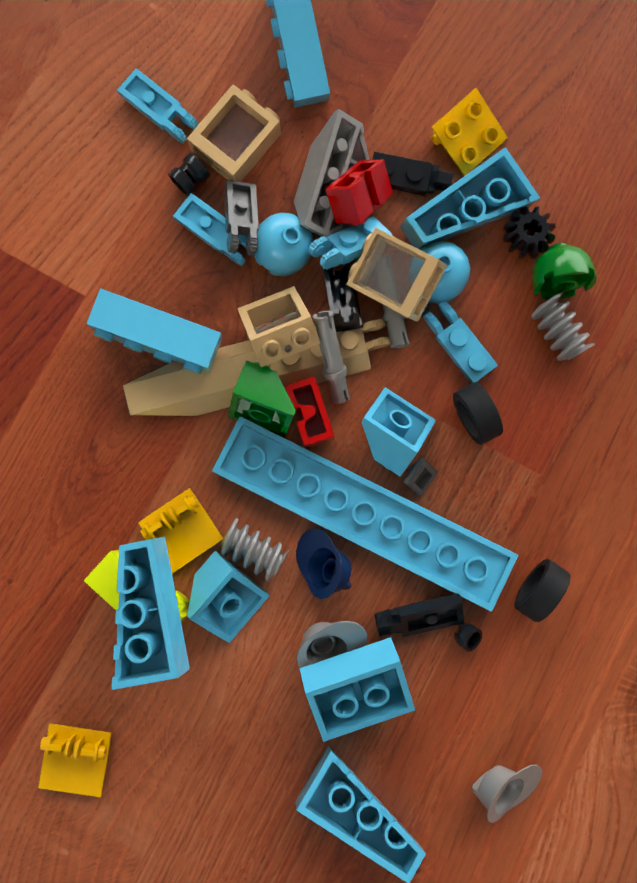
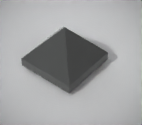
[404,458,438,497]

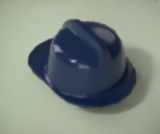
[296,528,352,599]

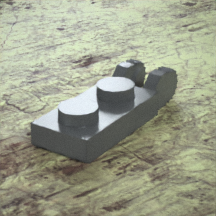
[224,179,259,256]

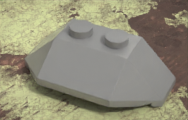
[294,109,369,237]

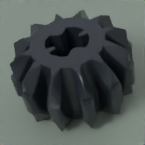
[503,206,556,259]

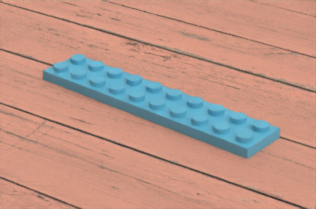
[212,416,519,612]

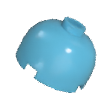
[254,212,314,277]
[409,240,471,304]

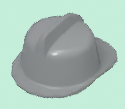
[296,621,367,668]
[472,764,542,823]

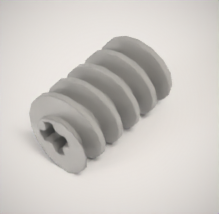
[531,292,595,361]
[221,518,291,581]

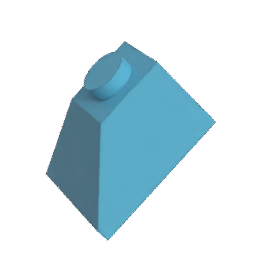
[361,387,436,476]
[187,551,270,643]

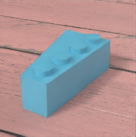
[265,0,330,108]
[400,147,540,250]
[86,288,223,374]
[112,536,190,690]
[295,745,426,883]

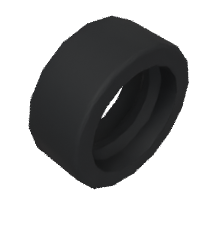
[453,382,503,445]
[514,559,571,622]

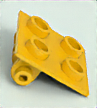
[430,88,508,176]
[138,488,223,574]
[38,723,112,798]

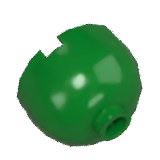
[532,243,597,300]

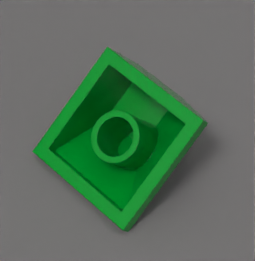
[228,360,296,438]

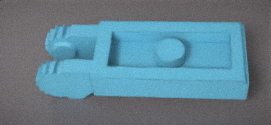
[117,68,199,144]
[173,193,247,266]
[308,216,393,270]
[423,300,498,383]

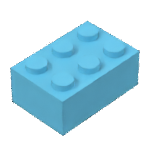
[300,637,415,742]

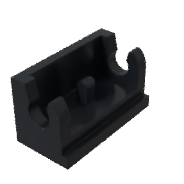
[322,263,363,332]

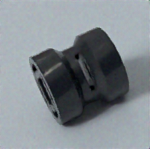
[168,153,210,196]

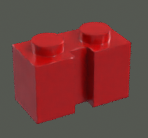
[325,159,393,226]
[285,376,335,449]

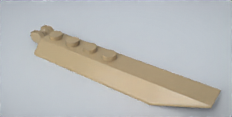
[123,319,391,416]

